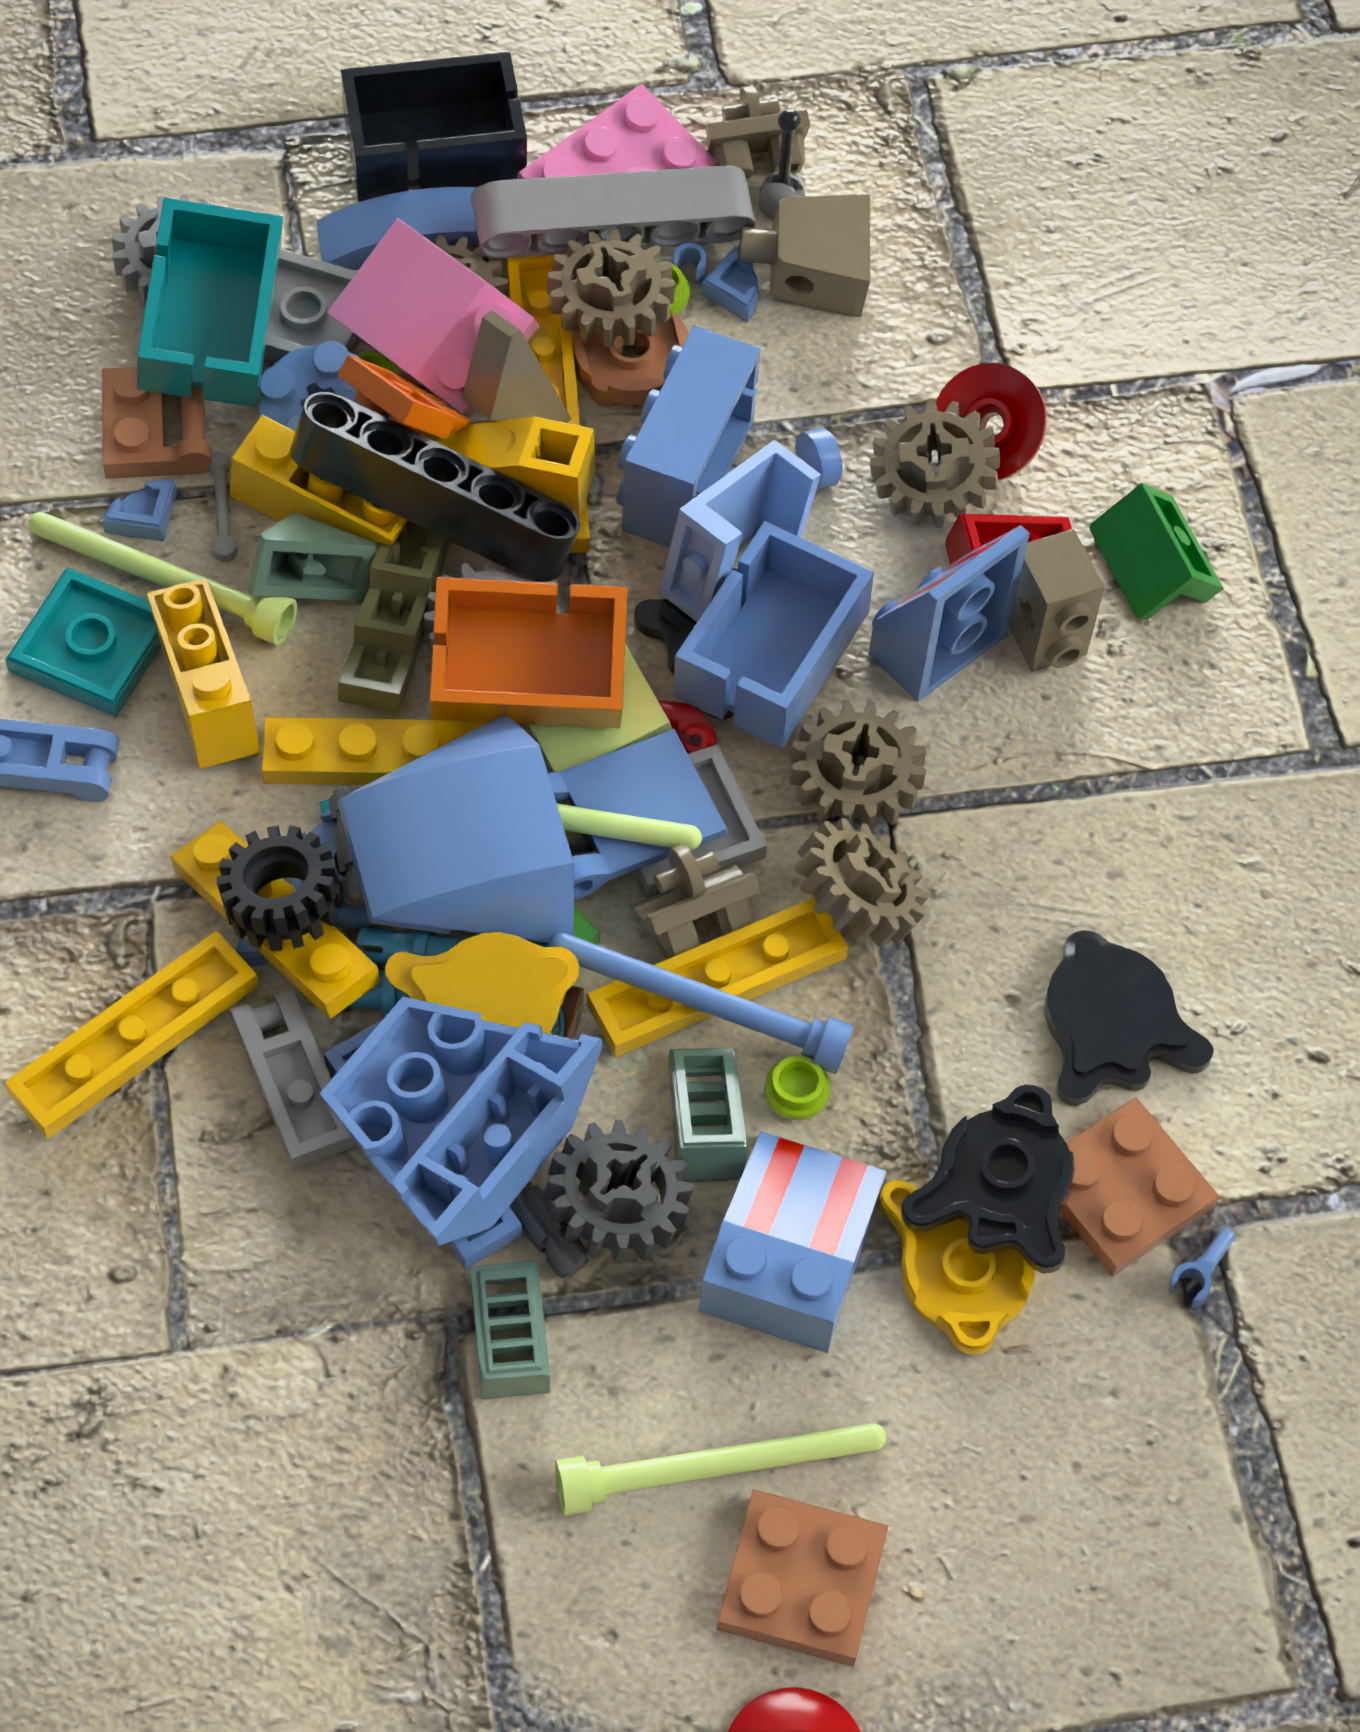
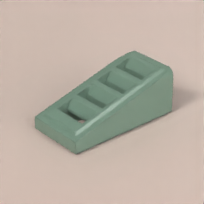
[669,1048,747,1181]
[470,1261,550,1399]

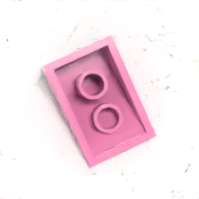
[327,218,539,418]

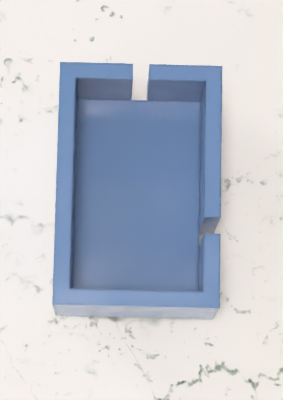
[616,325,761,548]
[673,521,874,749]

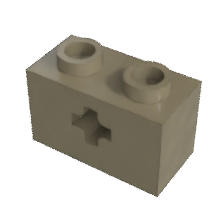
[1009,529,1105,672]

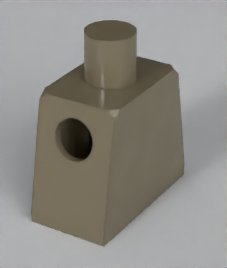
[738,194,870,317]

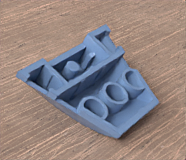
[337,714,574,943]
[320,997,603,1246]

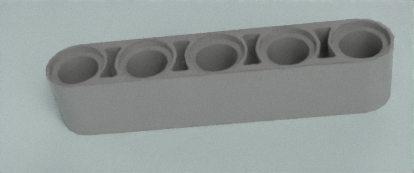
[471,166,756,258]

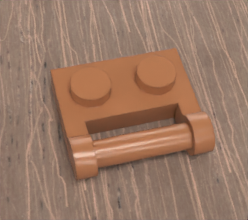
[102,366,212,479]

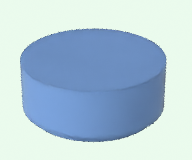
[795,427,842,490]

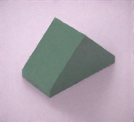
[247,512,377,602]

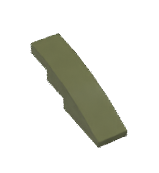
[338,521,450,713]

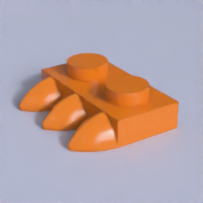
[337,354,471,440]

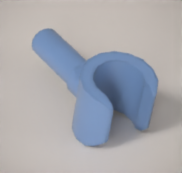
[672,242,707,283]
[1169,1228,1236,1308]

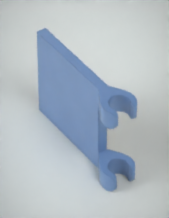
[548,729,727,900]

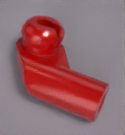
[658,700,717,754]

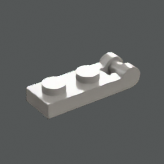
[229,988,356,1170]

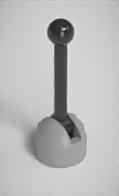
[759,109,805,220]

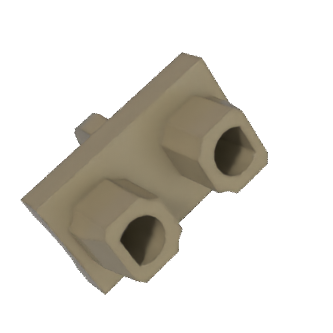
[701,85,810,179]
[630,844,761,958]

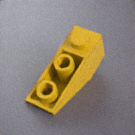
[230,415,408,545]
[421,416,596,520]
[147,578,261,769]

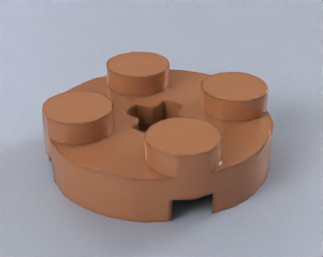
[573,312,689,406]

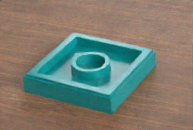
[5,567,162,717]

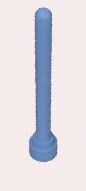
[548,933,854,1074]

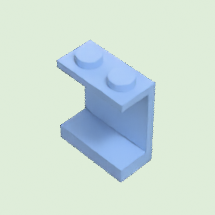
[658,440,821,622]

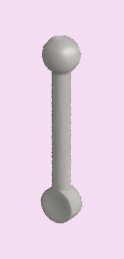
[209,451,237,562]

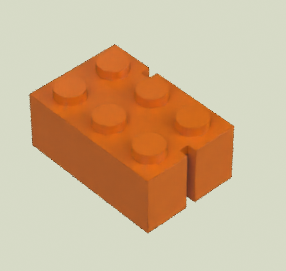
[430,577,628,729]

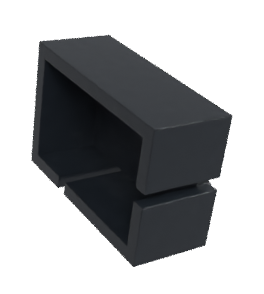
[341,51,527,202]

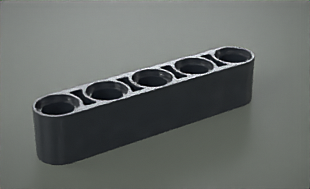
[290,392,580,582]

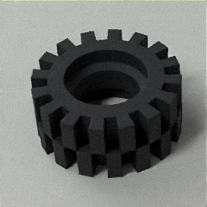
[217,826,343,951]

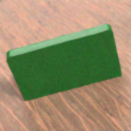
[1089,483,1224,620]

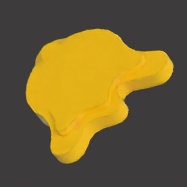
[385,932,580,1034]
[878,1180,1035,1355]

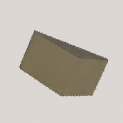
[462,310,571,423]

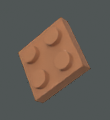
[1060,1097,1220,1277]
[716,1489,889,1667]

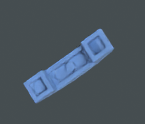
[317,187,479,270]

